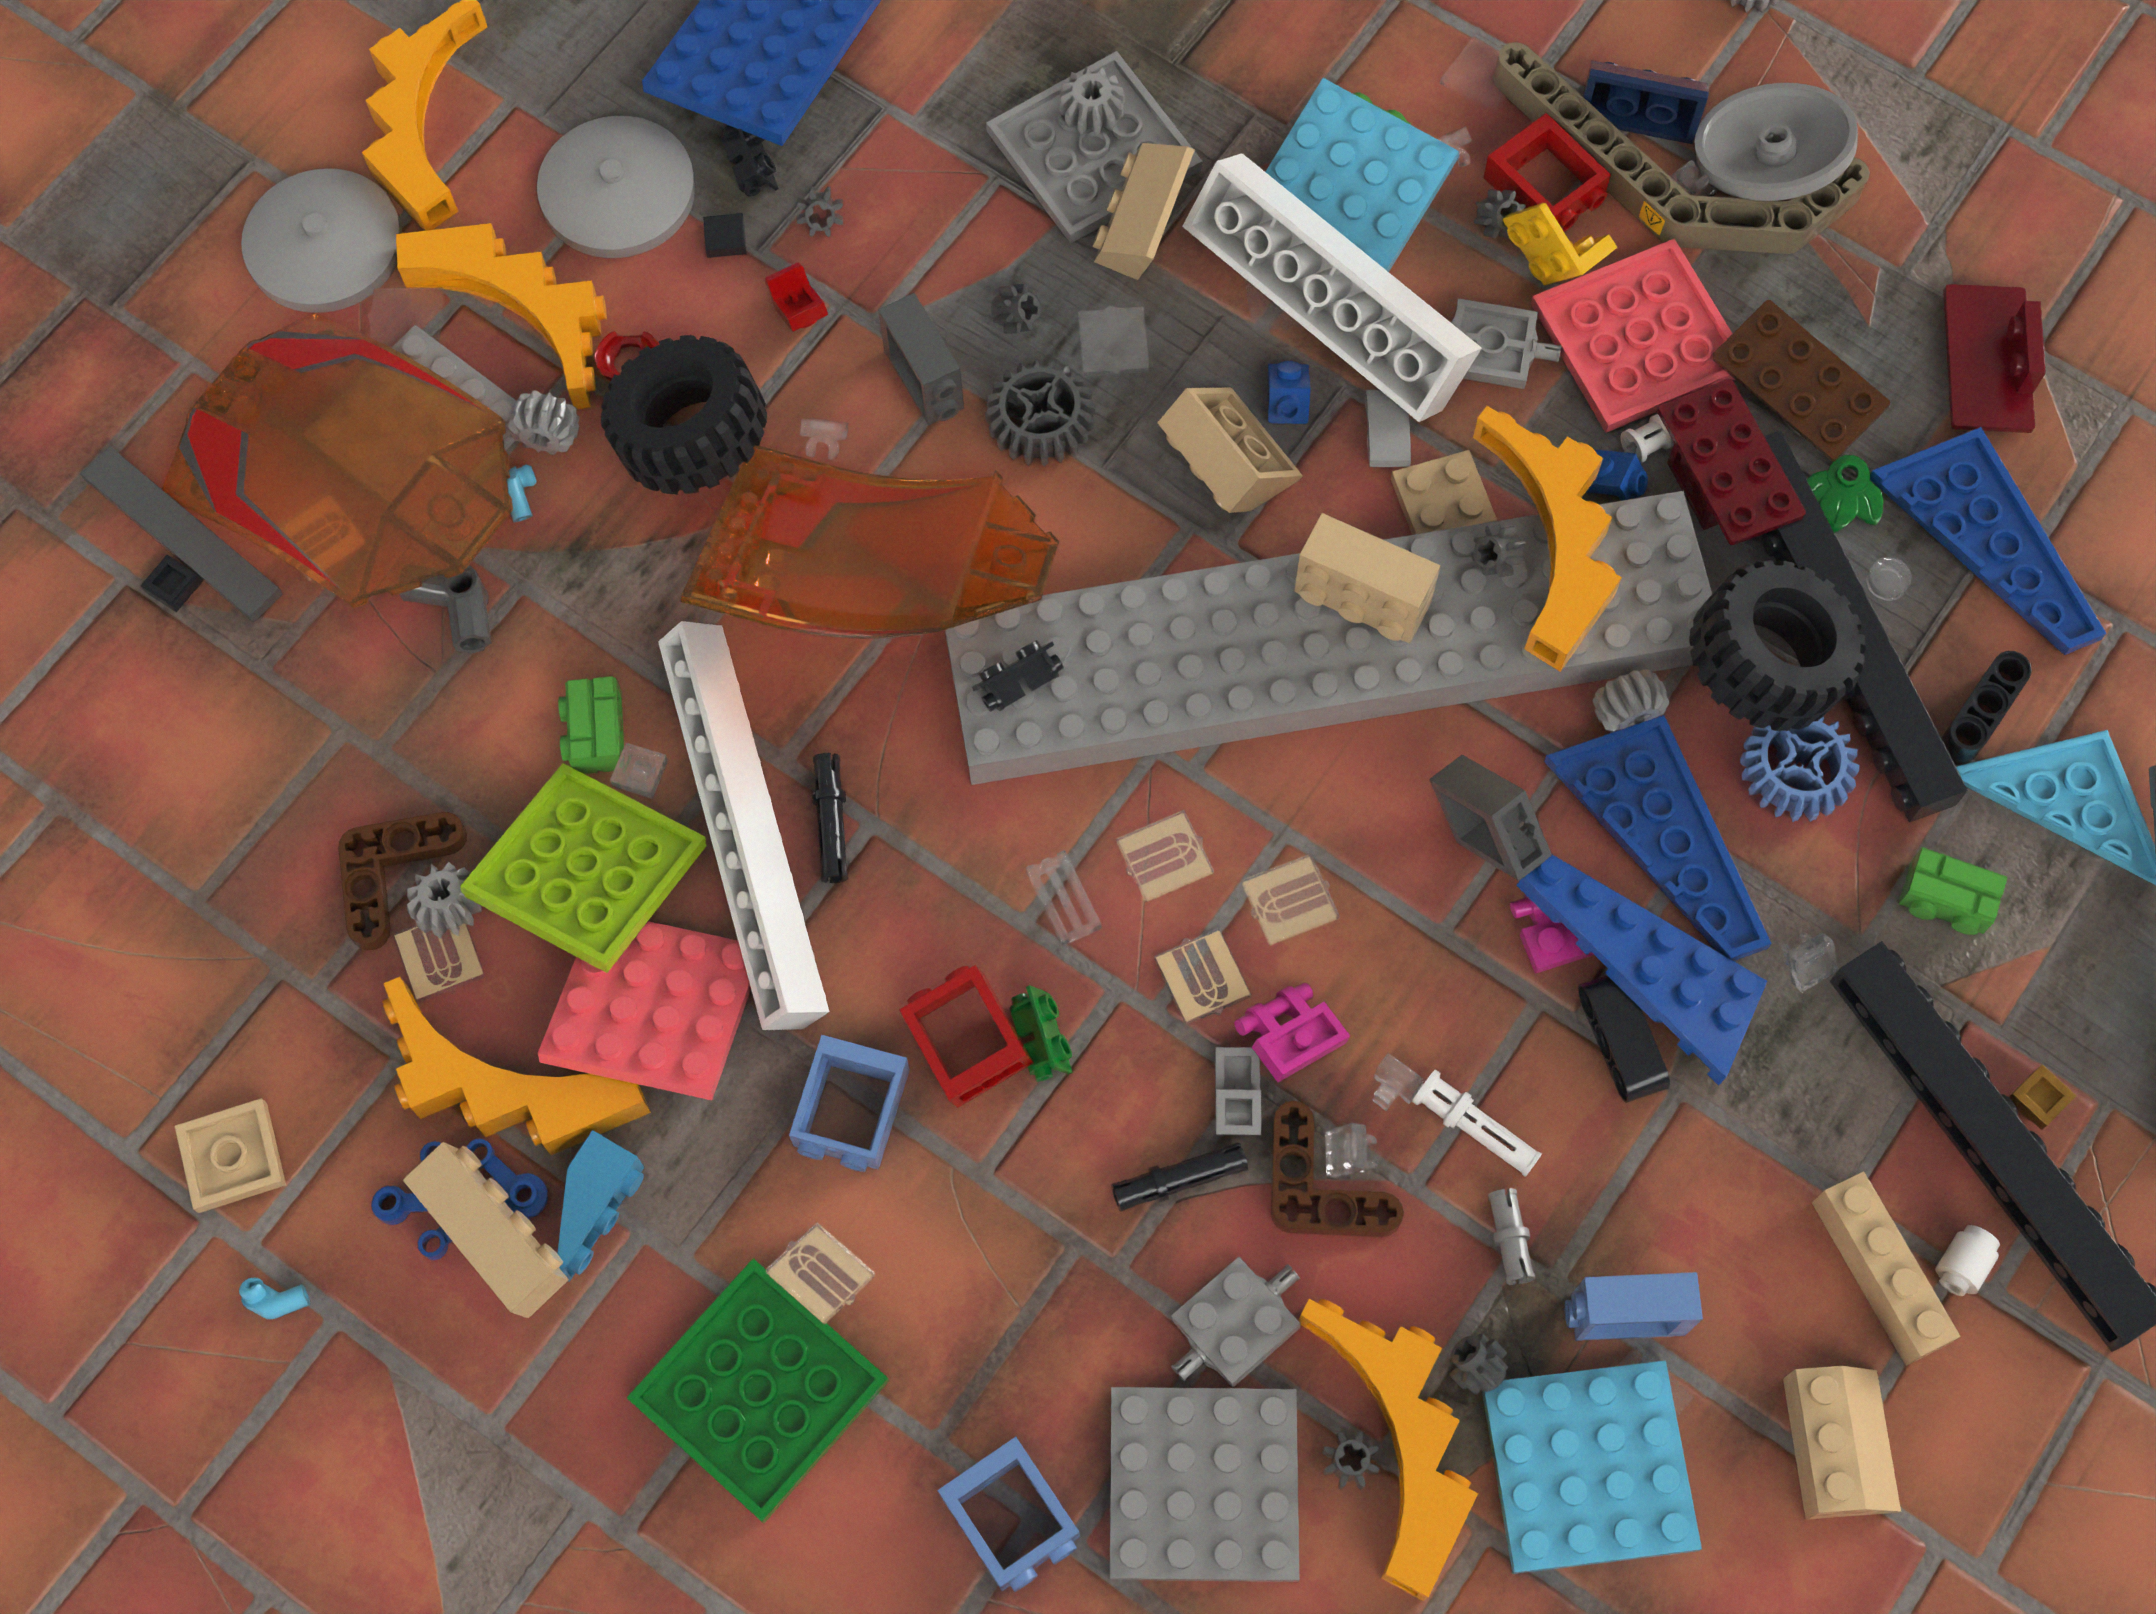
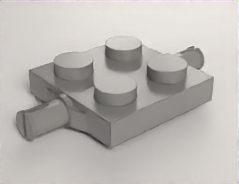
[1451,298,1561,389]
[1171,1257,1301,1388]

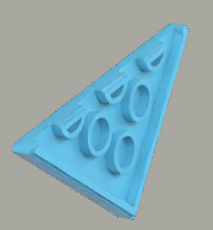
[1956,730,2156,885]

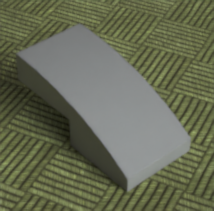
[1365,390,1411,467]
[1215,1047,1261,1135]

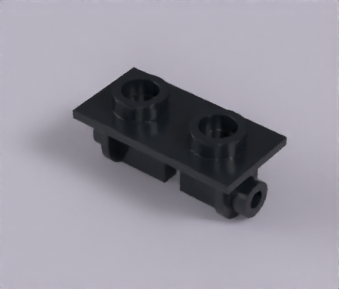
[721,125,779,196]
[972,640,1064,712]

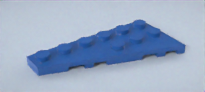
[1870,427,2107,655]
[1544,715,1772,961]
[1516,855,1767,1086]

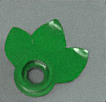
[1807,455,1884,533]

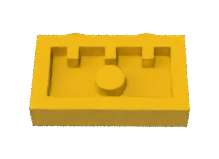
[1503,203,1617,286]

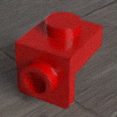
[765,262,828,332]

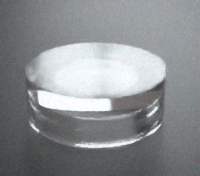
[1866,557,1912,601]

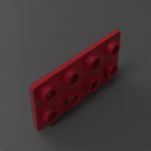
[1943,284,2046,433]
[1657,379,1806,545]

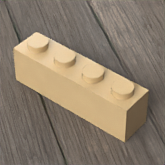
[403,1142,569,1318]
[1812,1171,1961,1366]

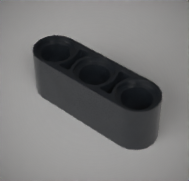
[1941,651,2032,766]
[1578,975,1670,1103]

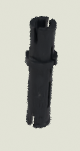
[812,753,848,883]
[1111,1142,1248,1212]

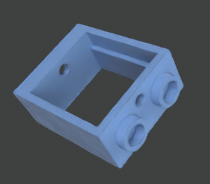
[789,1035,910,1172]
[1565,1272,1703,1341]
[937,1437,1080,1592]

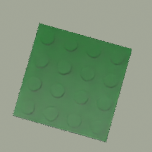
[627,1258,889,1524]

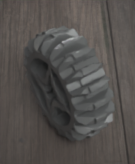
[985,359,1095,467]

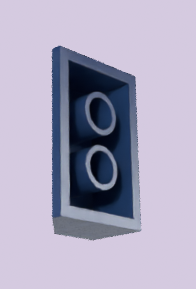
[1583,60,1709,144]

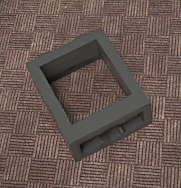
[878,292,964,425]
[1429,755,1552,881]

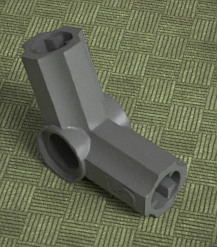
[399,563,492,654]

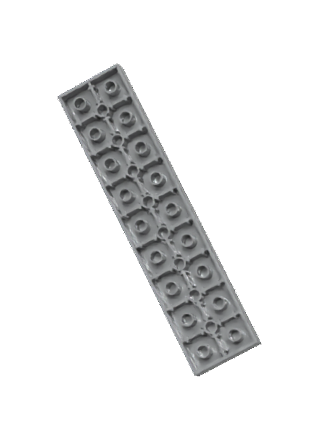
[942,491,1712,785]

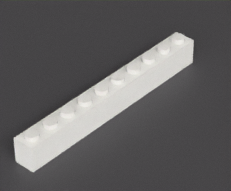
[658,621,829,1030]

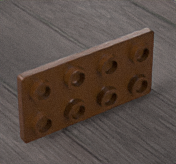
[1713,300,1890,461]

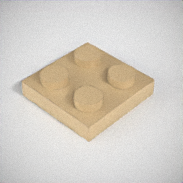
[1390,450,1497,535]
[175,1098,286,1213]

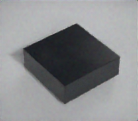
[703,213,747,258]
[141,555,203,612]

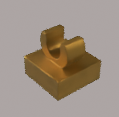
[2009,1064,2076,1130]

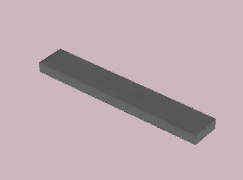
[80,446,283,623]

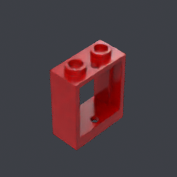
[1483,113,1611,232]
[899,965,1034,1108]

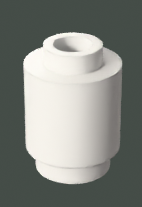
[1935,1225,2000,1296]

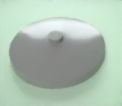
[1695,83,1858,201]
[537,116,696,258]
[241,169,403,313]

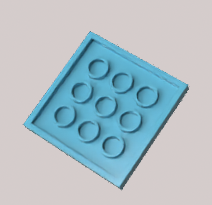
[1266,78,1460,272]
[1482,1360,1702,1574]

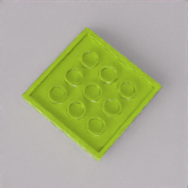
[460,763,707,973]

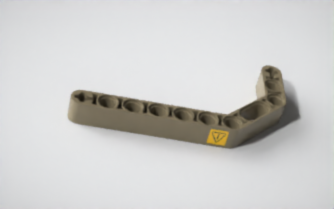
[1493,42,1870,254]

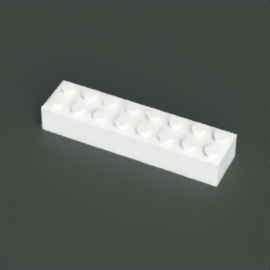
[1182,154,1482,422]

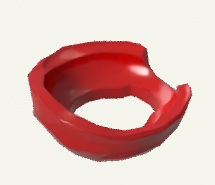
[594,331,659,381]

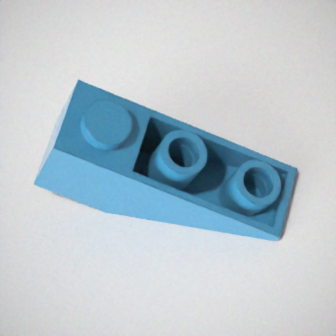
[558,1130,644,1282]

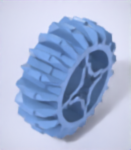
[1740,716,1860,822]

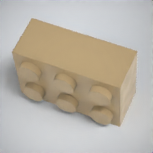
[1294,513,1441,644]

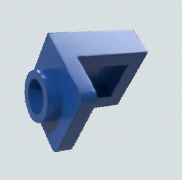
[1267,361,1310,424]
[1586,449,1648,501]

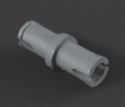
[1488,1188,1536,1285]

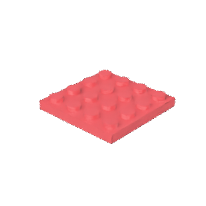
[1531,238,1735,433]
[538,921,751,1100]

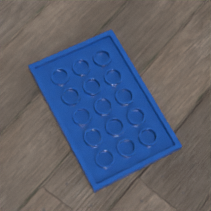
[642,0,881,146]

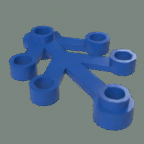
[371,1139,548,1260]

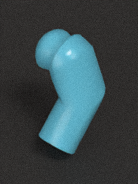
[502,464,537,522]
[239,1277,310,1319]

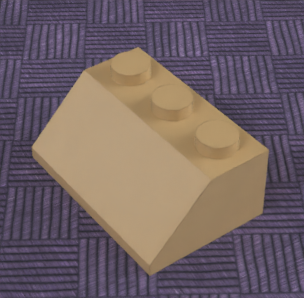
[1092,143,1195,280]
[1157,387,1303,513]
[1783,1366,1901,1520]

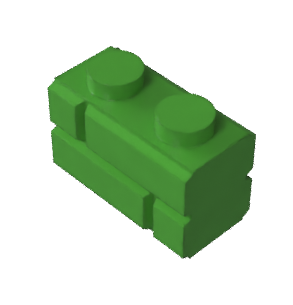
[558,676,625,774]
[1898,847,2007,935]

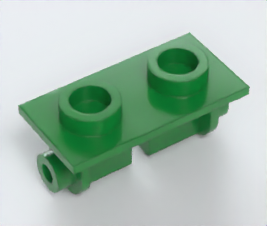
[1009,985,1073,1082]

